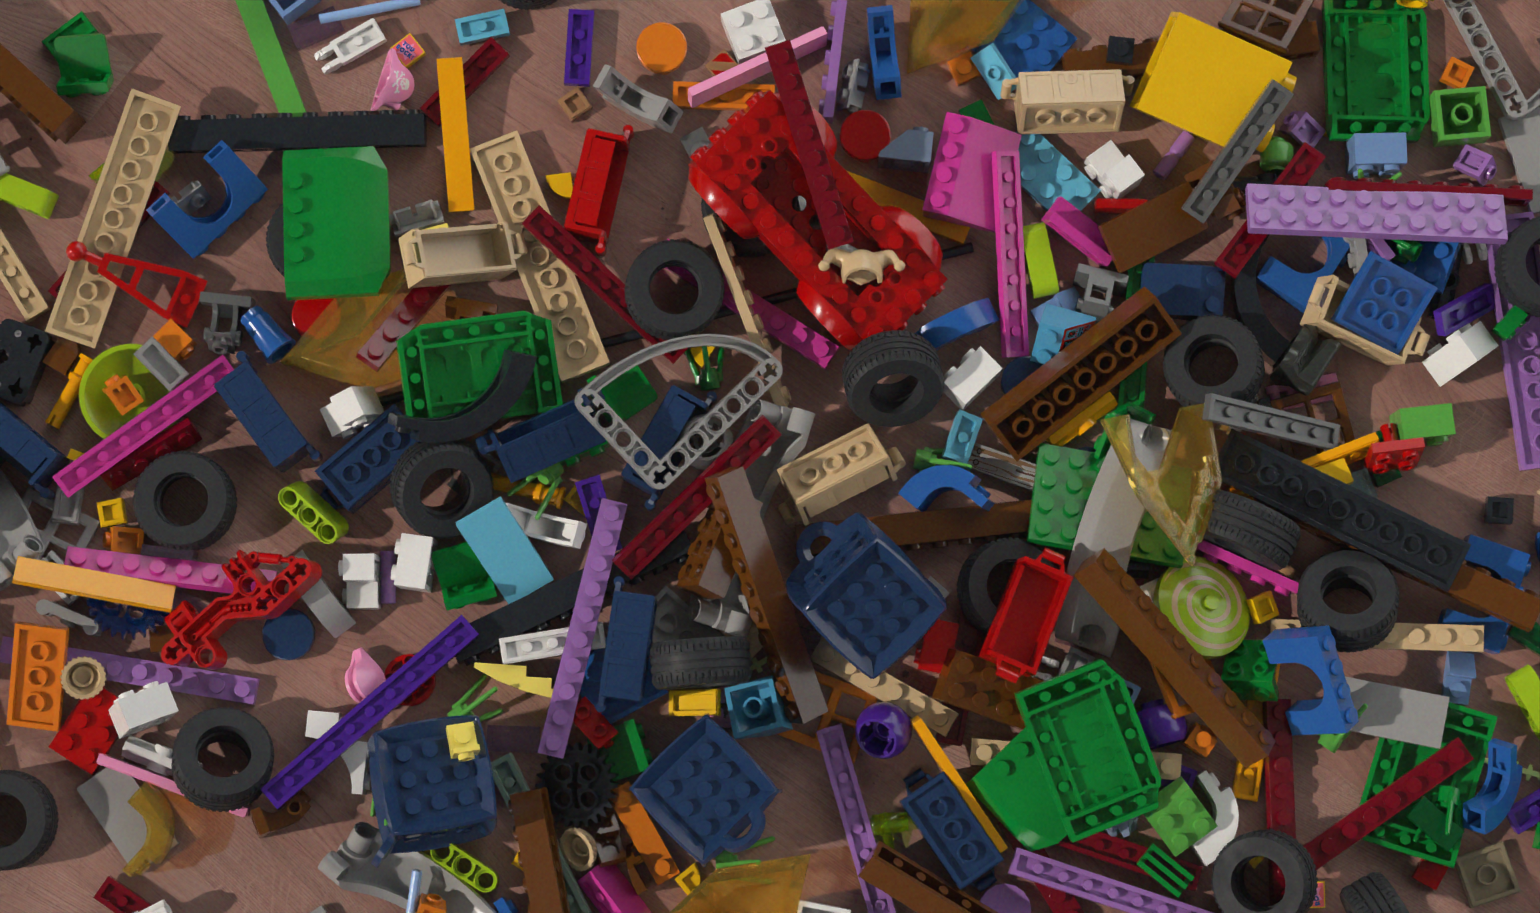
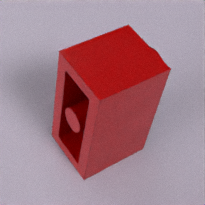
[913,619,959,674]

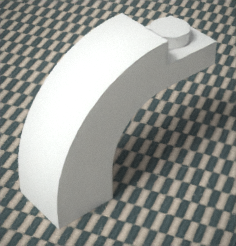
[1190,770,1239,866]

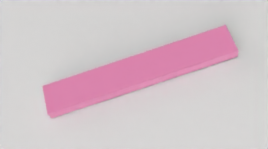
[688,26,827,108]
[96,753,251,818]

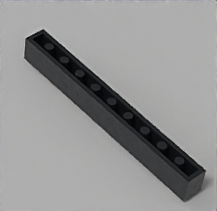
[168,109,427,154]
[455,530,691,666]

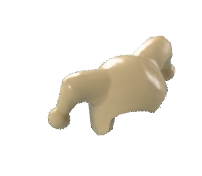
[818,247,905,285]

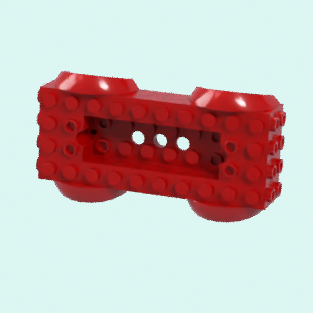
[688,90,948,351]

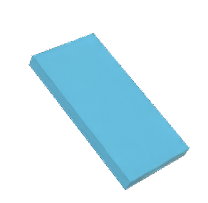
[456,496,554,604]

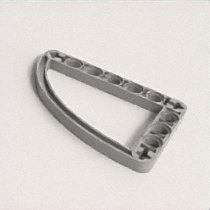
[1443,0,1540,121]
[574,334,783,490]

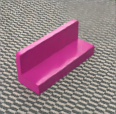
[1041,196,1112,266]
[577,865,652,913]

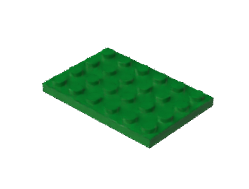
[1027,443,1192,569]

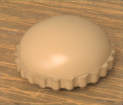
[60,656,106,700]
[560,827,597,872]

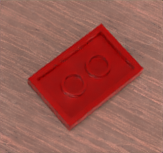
[49,687,119,775]

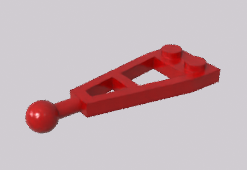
[66,241,208,328]

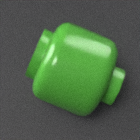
[1260,137,1293,176]

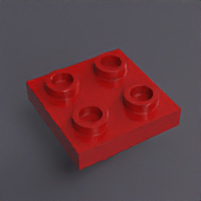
[1363,423,1425,474]

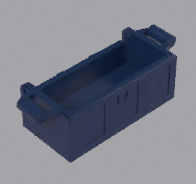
[214,351,323,473]
[621,385,717,511]
[475,388,607,483]
[0,401,70,500]
[315,404,419,514]
[595,576,658,713]
[899,768,1004,893]

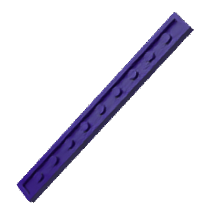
[260,615,479,809]

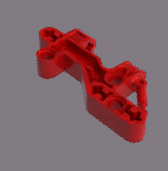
[161,550,322,670]

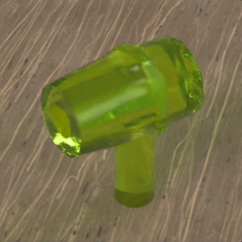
[870,812,909,849]

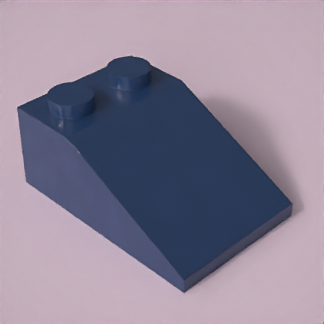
[1140,263,1226,321]

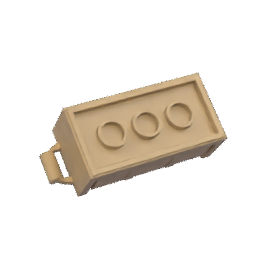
[1000,69,1135,134]
[398,221,527,288]
[1300,275,1430,365]
[776,423,906,526]

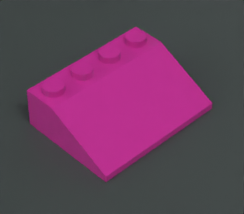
[922,112,1022,233]

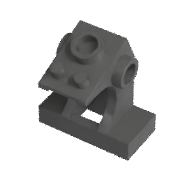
[1073,263,1129,324]
[199,291,256,354]

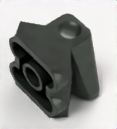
[1270,324,1341,396]

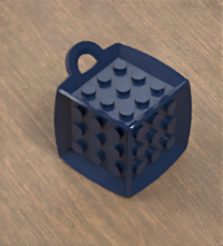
[786,513,946,679]
[629,713,782,867]
[367,715,497,868]

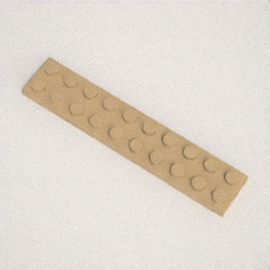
[45,88,181,349]
[470,130,610,383]

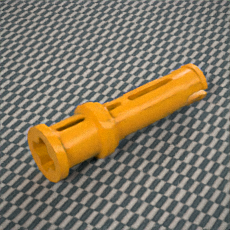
[45,353,93,429]
[491,472,566,509]

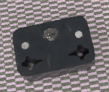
[0,319,55,406]

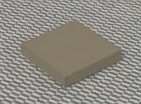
[1455,841,1521,908]

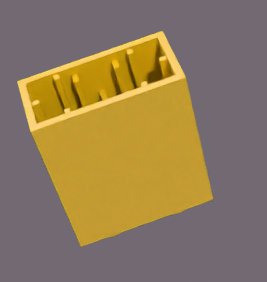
[1129,12,1297,152]

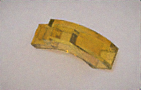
[122,782,175,877]

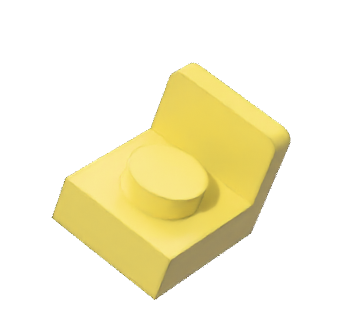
[446,721,480,762]

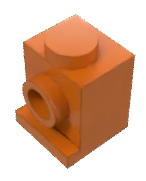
[1181,722,1218,758]

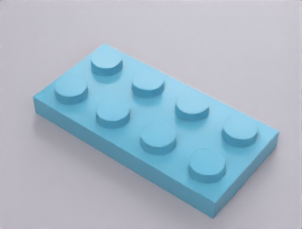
[1015,131,1101,211]

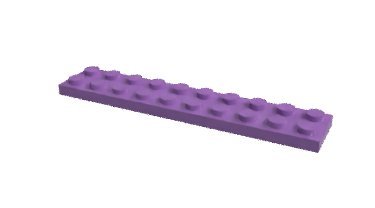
[1245,183,1508,244]
[1486,211,1540,471]

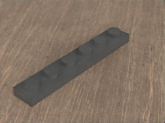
[1181,79,1294,224]
[1202,393,1340,450]

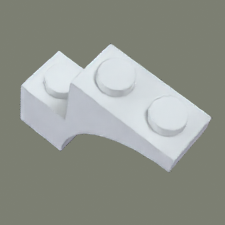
[506,503,587,549]
[305,710,371,795]

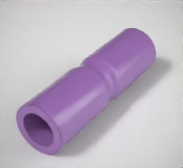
[1153,131,1195,180]
[380,551,396,604]

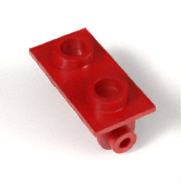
[573,697,618,750]

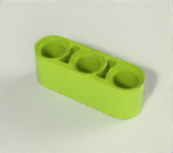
[0,173,59,219]
[1023,222,1059,299]
[278,481,349,544]
[1505,664,1540,740]
[430,843,500,892]

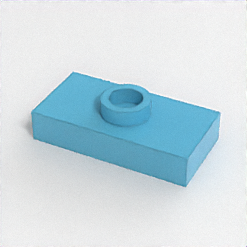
[455,9,510,46]
[971,43,1016,100]
[941,409,983,464]

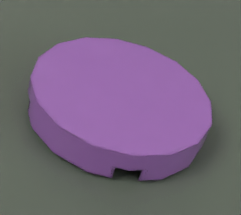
[980,883,1031,913]

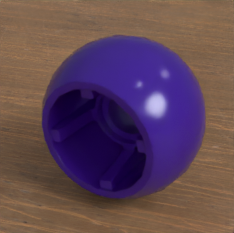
[1136,699,1187,750]
[855,702,912,759]

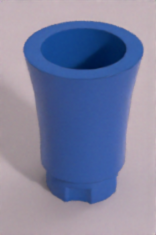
[240,306,296,364]

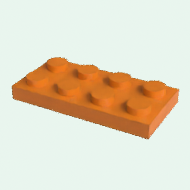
[6,621,70,732]

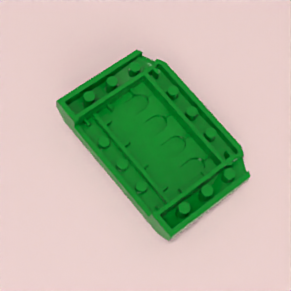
[1322,0,1430,143]
[282,146,391,301]
[396,311,563,430]
[1014,659,1161,843]
[1359,702,1498,868]
[966,727,1067,852]

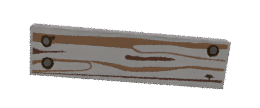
[968,442,1036,492]

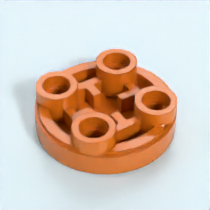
[636,22,687,75]

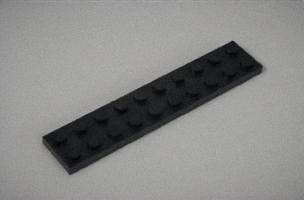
[1208,429,1471,592]

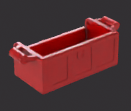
[564,125,634,257]
[979,548,1074,683]

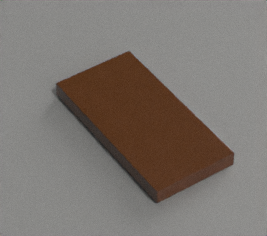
[1098,181,1209,273]

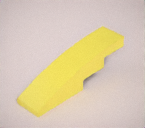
[474,662,554,698]

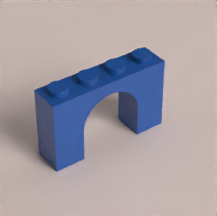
[146,140,268,259]
[1256,236,1350,313]
[1437,534,1531,654]
[1262,625,1359,735]

